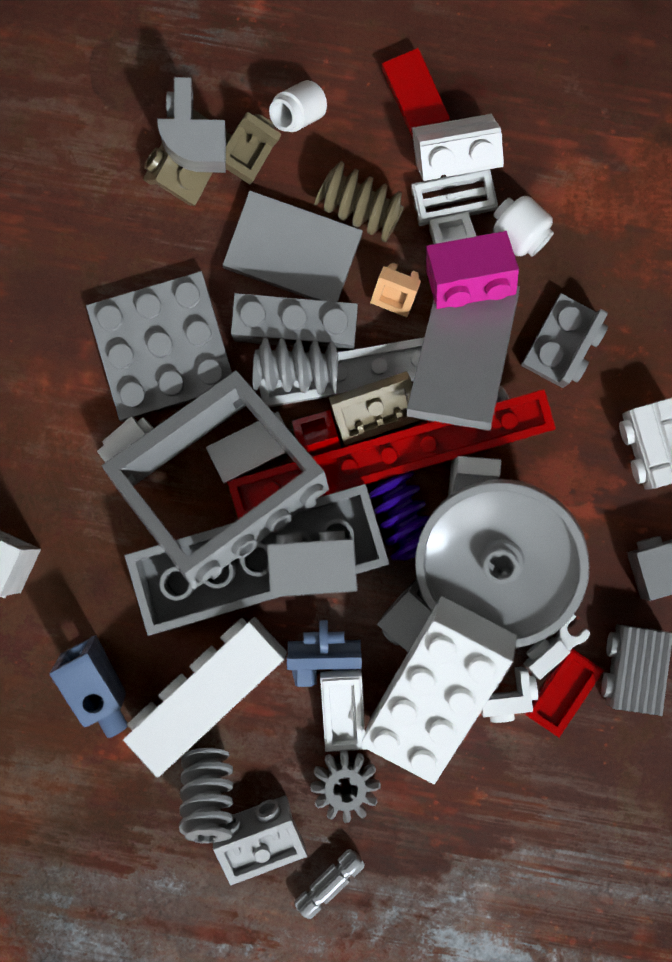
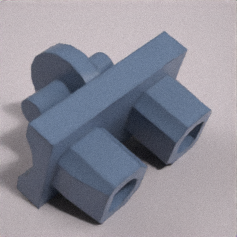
[287,620,362,687]

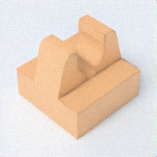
[370,263,421,317]

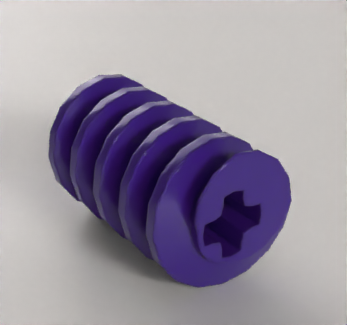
[369,470,430,561]

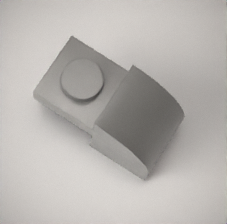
[157,77,226,173]

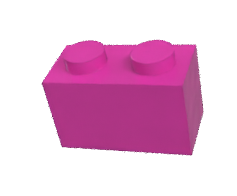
[426,231,519,309]

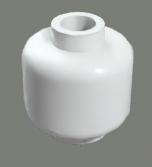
[493,196,554,257]

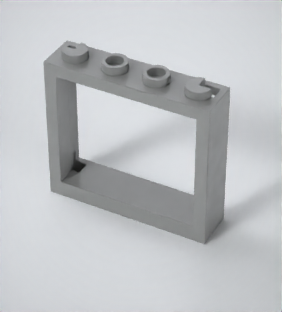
[101,370,329,589]

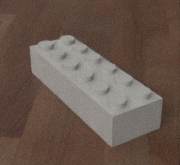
[125,484,389,636]

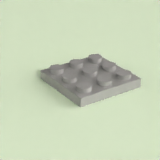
[86,271,232,422]

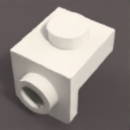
[480,666,538,723]

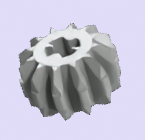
[311,750,381,823]

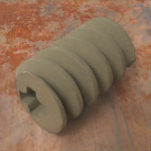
[314,161,405,242]

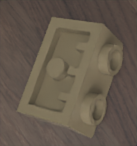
[329,371,422,446]

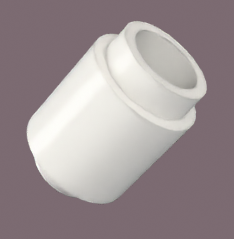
[269,80,327,132]
[97,416,154,463]

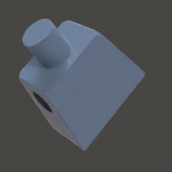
[49,635,128,738]

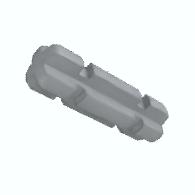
[294,849,365,919]

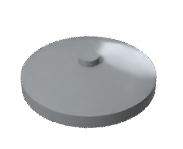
[416,479,589,648]

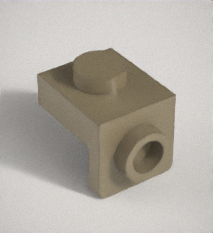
[226,112,281,184]

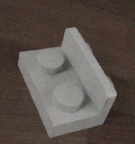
[521,293,608,388]
[212,796,307,886]

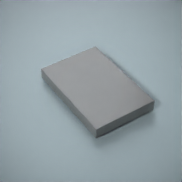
[223,191,363,302]

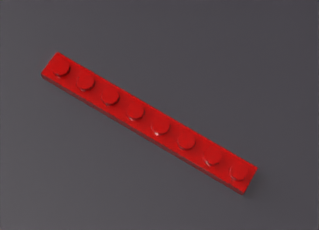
[227,389,556,520]

